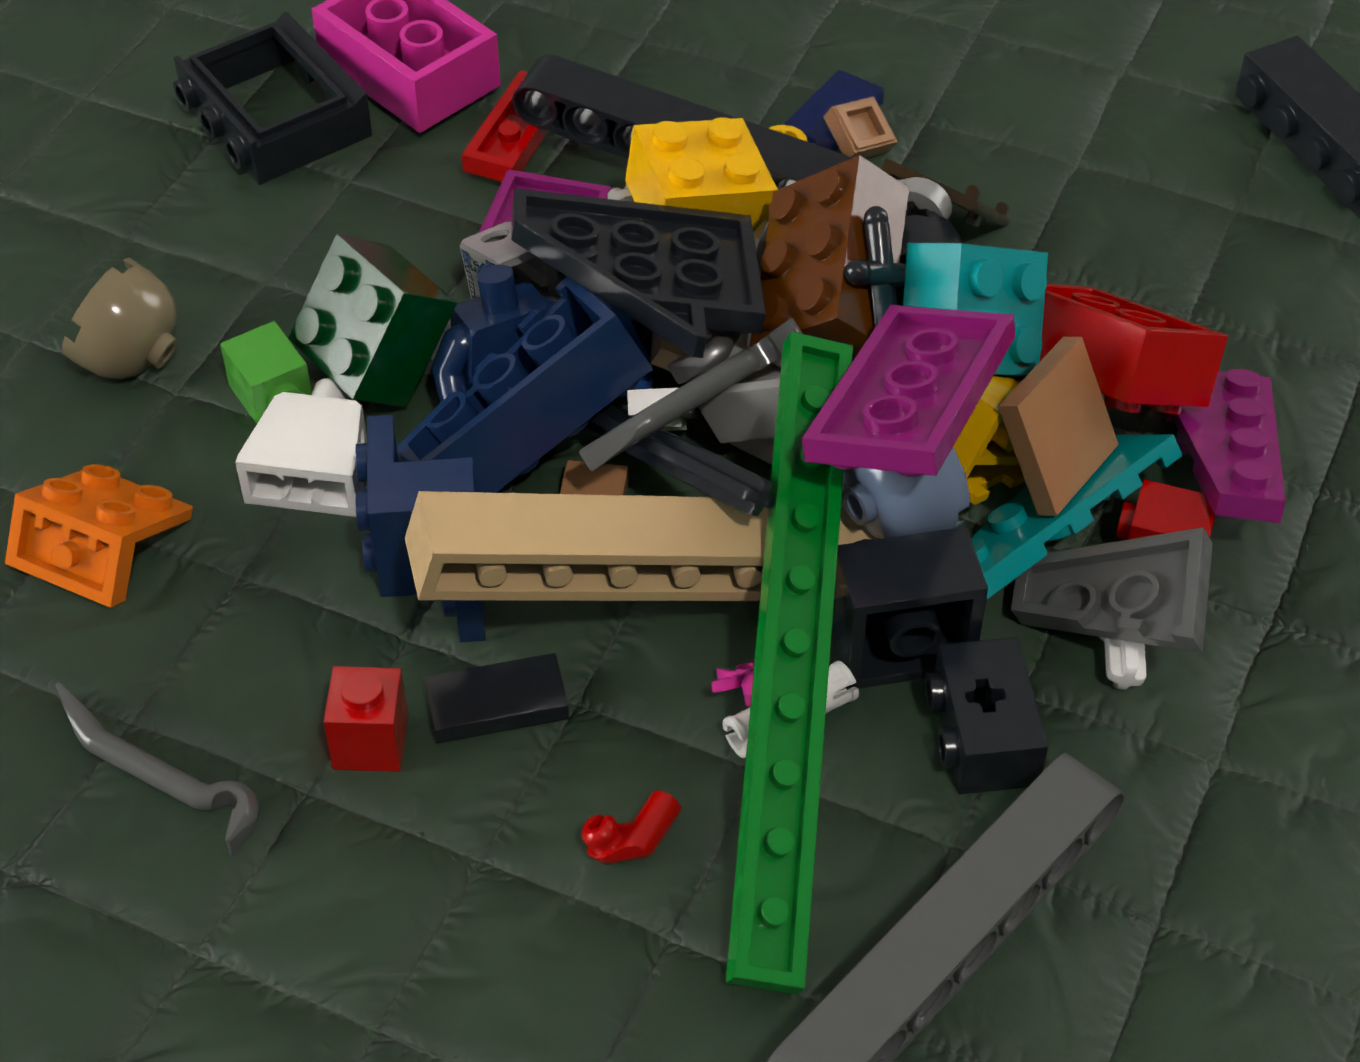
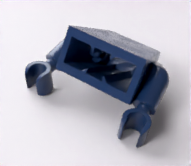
[431,265,624,403]

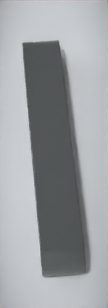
[767,752,1125,1062]

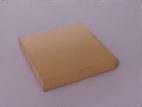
[998,337,1119,516]

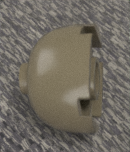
[62,258,178,380]

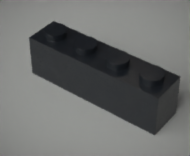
[1235,35,1360,218]

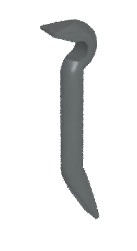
[579,318,803,471]
[55,682,259,856]

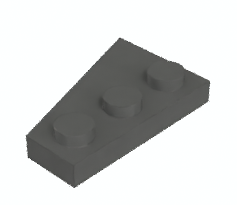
[1011,527,1213,653]

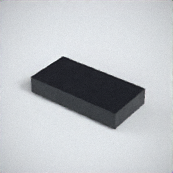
[424,653,569,743]

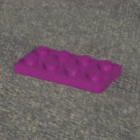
[802,305,1015,477]

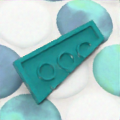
[971,434,1183,600]

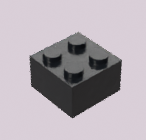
[831,527,988,690]

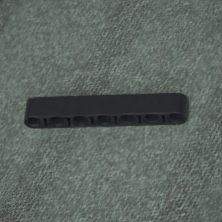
[512,55,853,189]

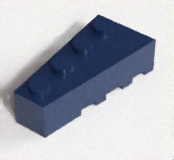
[397,276,653,493]

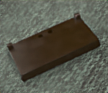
[881,158,1009,227]

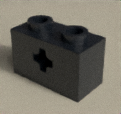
[925,637,1048,795]

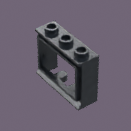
[173,11,372,185]

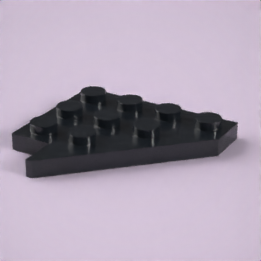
[511,188,766,358]

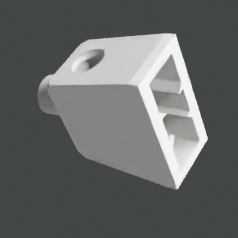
[235,378,367,517]

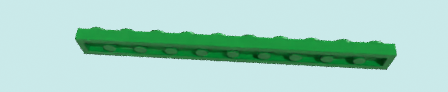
[726,331,853,995]

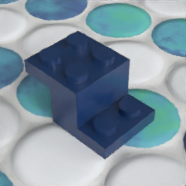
[355,415,486,643]

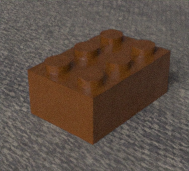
[749,155,909,367]

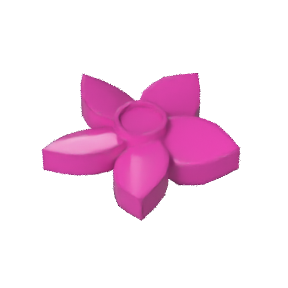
[711,660,755,706]

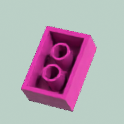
[312,0,501,133]

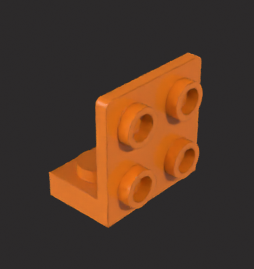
[5,464,193,608]

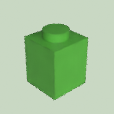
[220,321,312,425]

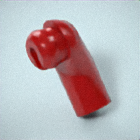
[581,790,681,865]

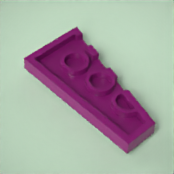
[1161,369,1286,523]

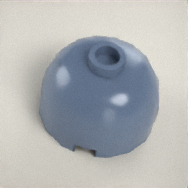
[843,448,970,539]

